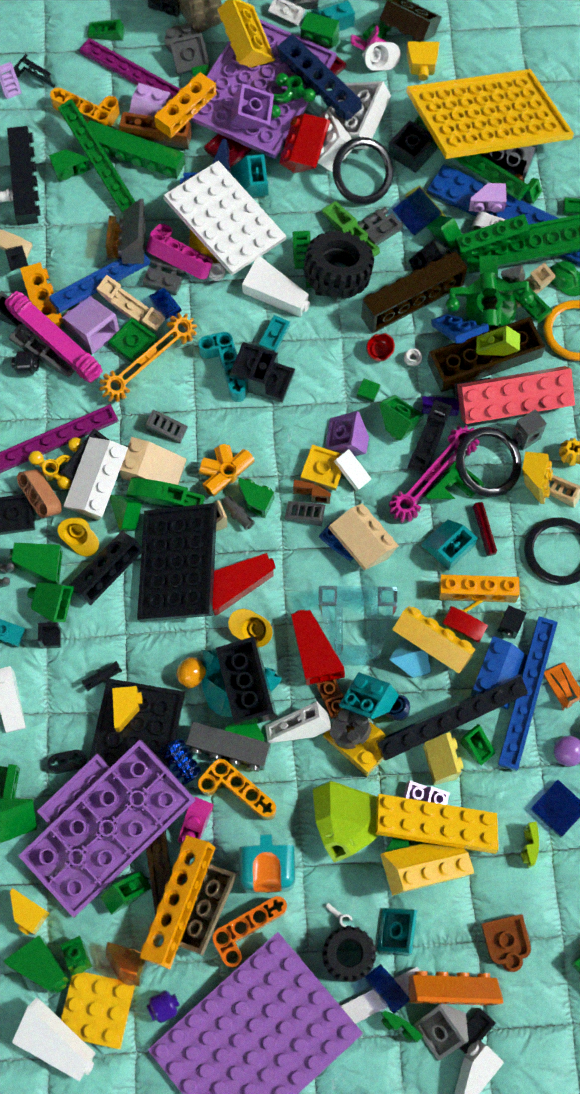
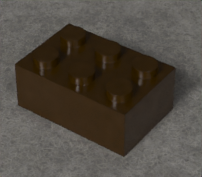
[380,0,442,42]

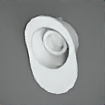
[362,42,400,70]

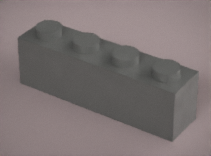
[186,722,271,772]

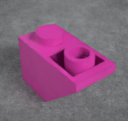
[177,797,214,843]

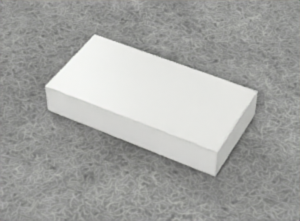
[334,449,371,491]

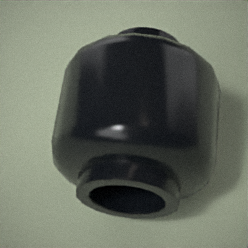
[11,351,39,376]

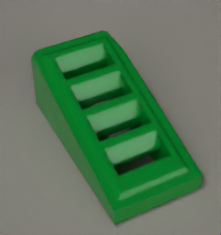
[87,19,125,41]
[292,231,311,269]

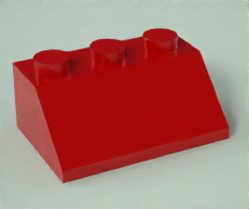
[279,113,330,173]

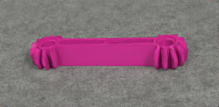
[5,291,103,383]
[389,424,480,523]

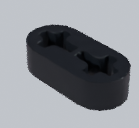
[47,750,87,774]

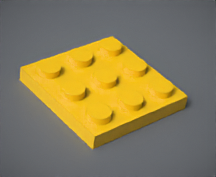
[61,972,136,1050]

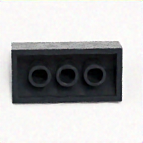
[480,145,538,180]
[216,636,278,725]

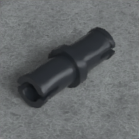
[82,661,122,692]

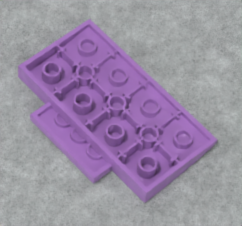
[19,740,196,918]

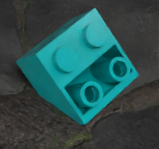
[230,154,268,197]
[421,519,478,571]
[339,672,399,719]

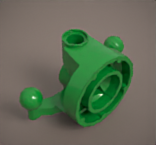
[446,272,534,331]

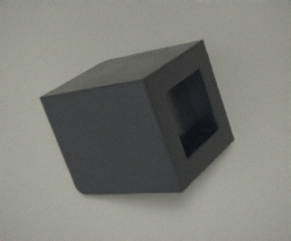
[5,245,28,271]
[38,622,61,649]

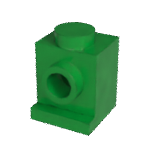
[60,936,92,976]

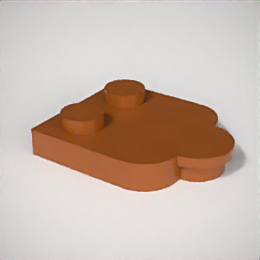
[481,914,531,972]

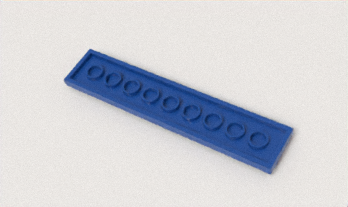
[427,164,580,266]

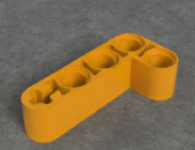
[50,88,120,127]
[198,759,276,820]

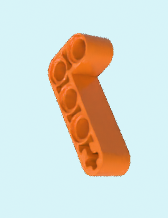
[212,896,287,968]

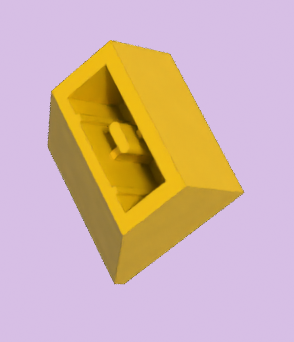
[522,451,553,504]

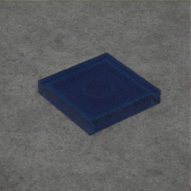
[392,187,442,236]
[530,780,580,838]

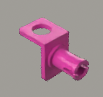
[350,26,386,51]

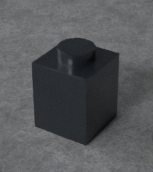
[497,605,526,639]

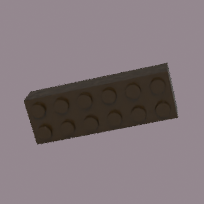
[361,251,467,334]
[427,317,545,392]

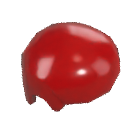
[366,333,395,362]

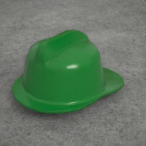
[550,261,580,296]

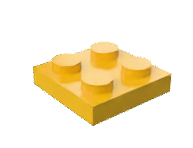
[300,445,342,491]

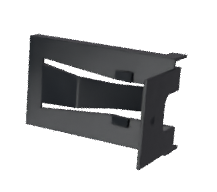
[13,54,56,88]

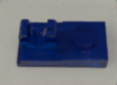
[149,287,182,321]

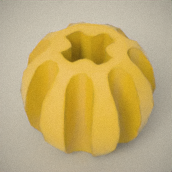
[559,438,580,466]

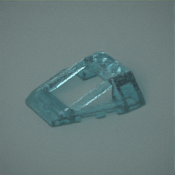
[318,586,397,665]

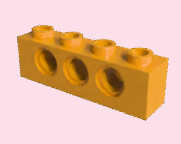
[154,72,216,138]
[20,262,64,330]
[439,574,519,603]

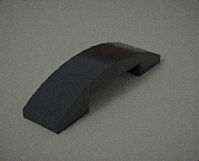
[407,400,452,474]

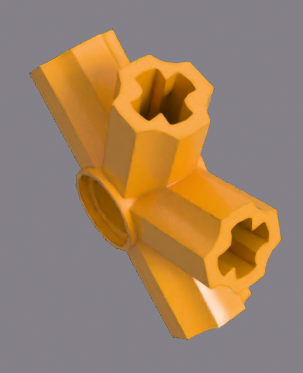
[199,444,255,497]

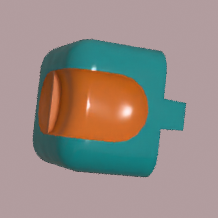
[239,834,295,893]

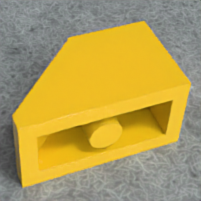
[112,686,143,732]
[10,888,50,935]

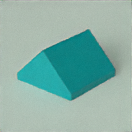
[377,908,417,956]

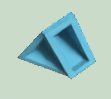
[389,639,431,678]

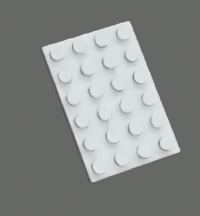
[163,161,287,276]

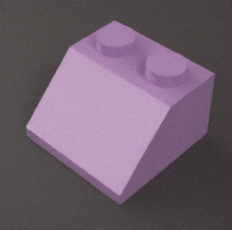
[129,83,171,117]

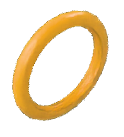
[543,300,580,361]

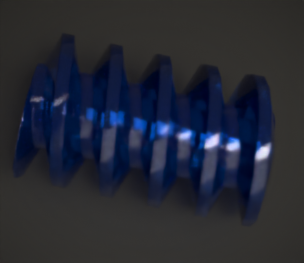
[160,739,201,785]

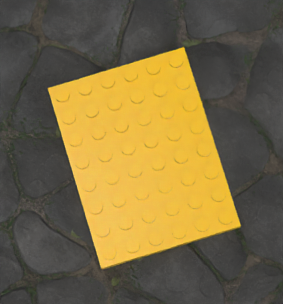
[406,69,574,159]

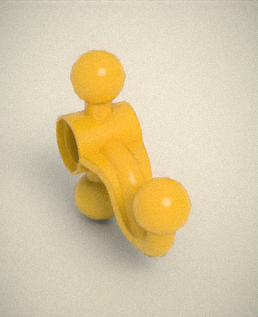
[29,437,82,490]

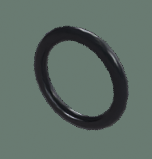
[333,137,394,205]
[456,427,522,497]
[524,517,580,585]

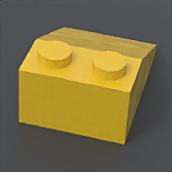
[323,722,387,777]

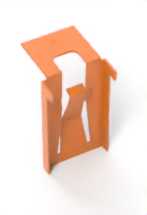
[544,662,580,711]

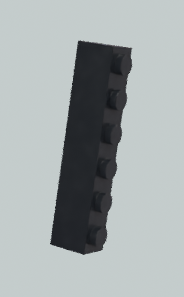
[7,126,41,226]

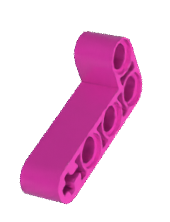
[146,224,213,279]

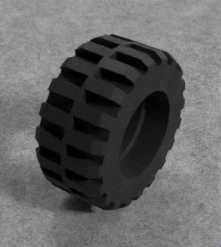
[303,231,374,299]

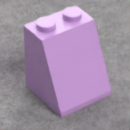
[62,296,119,354]

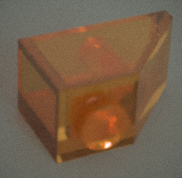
[106,942,147,986]

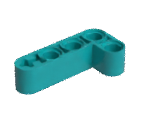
[198,332,246,402]

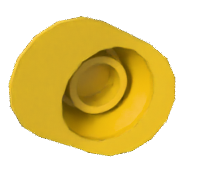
[58,517,99,556]
[228,609,273,647]

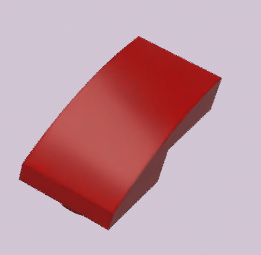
[442,606,488,643]

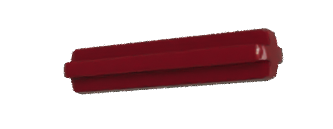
[473,502,497,556]

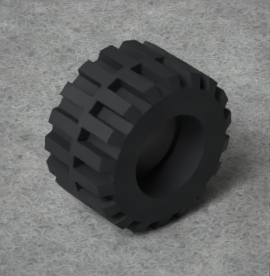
[322,926,376,982]

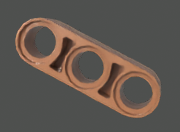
[17,469,62,518]

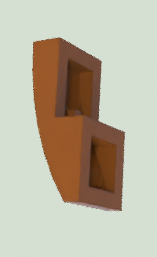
[293,480,331,504]

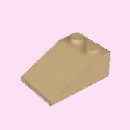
[120,437,187,485]

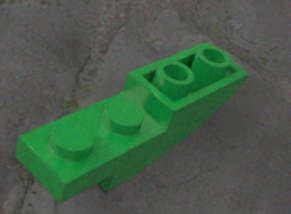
[126,478,205,507]

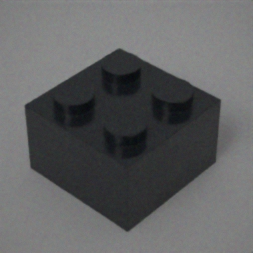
[388,120,437,173]

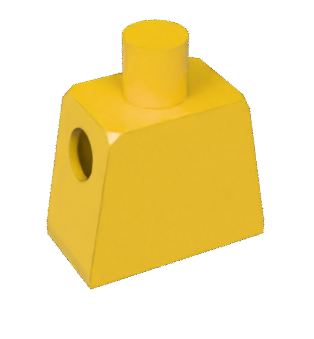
[406,41,440,81]

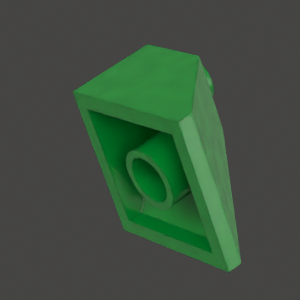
[379,395,424,441]

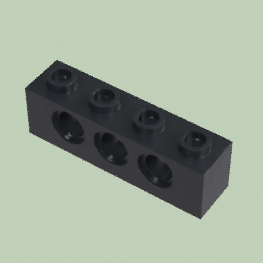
[69,531,144,606]

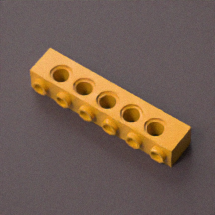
[140,835,216,970]

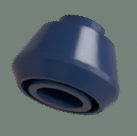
[385,695,410,721]

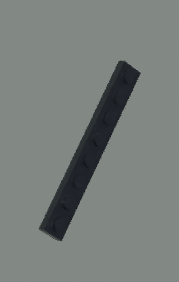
[376,674,528,761]

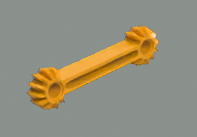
[99,313,197,402]

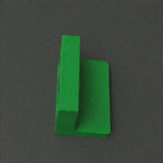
[0,764,20,799]

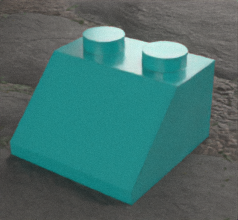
[311,0,355,32]

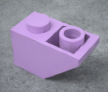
[469,183,506,212]

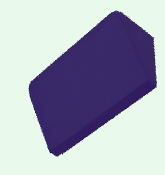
[421,396,460,416]

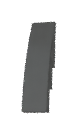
[9,324,75,378]

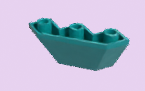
[202,648,282,717]

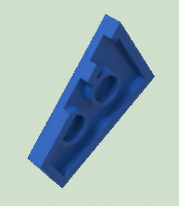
[431,314,489,343]

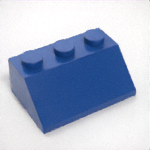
[470,636,527,710]

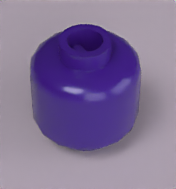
[146,990,180,1023]

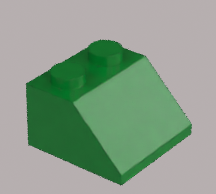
[301,12,339,48]

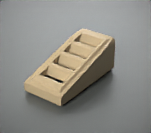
[549,475,580,508]

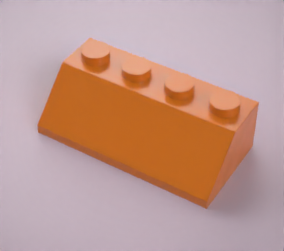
[408,971,503,1006]

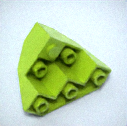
[313,781,379,863]

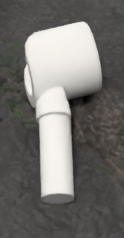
[326,903,352,927]

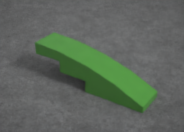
[322,201,380,257]

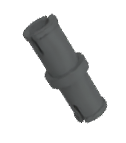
[221,495,255,530]

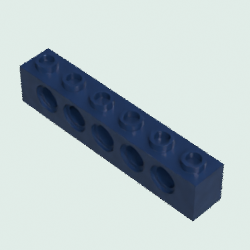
[277,34,362,122]

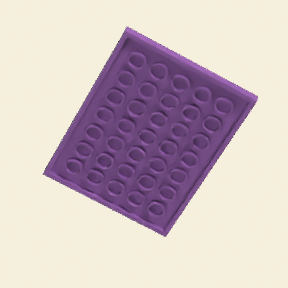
[190,19,337,159]
[148,932,363,1094]

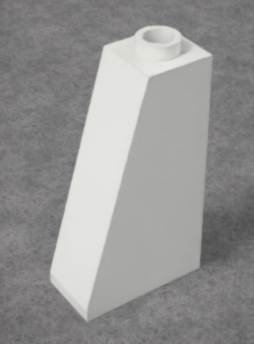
[242,257,310,317]
[12,998,95,1081]

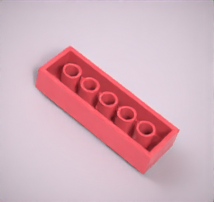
[457,366,575,424]

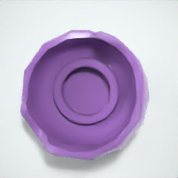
[554,735,580,767]

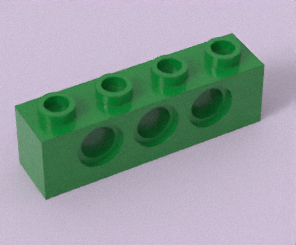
[455,214,530,260]

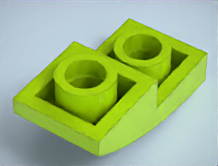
[521,821,539,868]

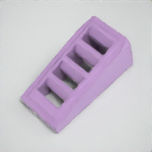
[0,62,21,99]

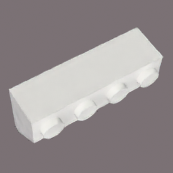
[63,437,128,521]

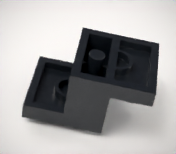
[230,342,295,403]

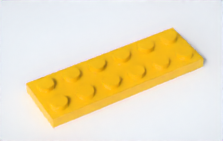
[376,794,498,854]

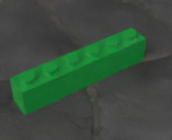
[88,120,185,179]

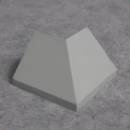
[413,1003,468,1061]

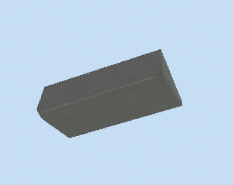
[501,265,525,284]

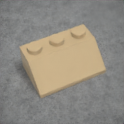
[328,503,399,570]

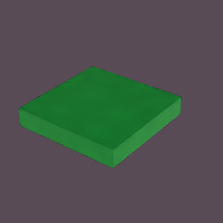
[108,318,159,363]

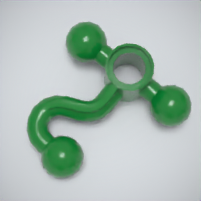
[271,73,316,119]

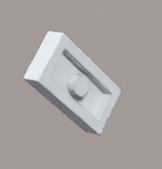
[268,0,305,26]

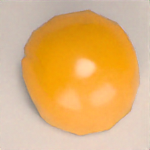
[176,657,206,689]

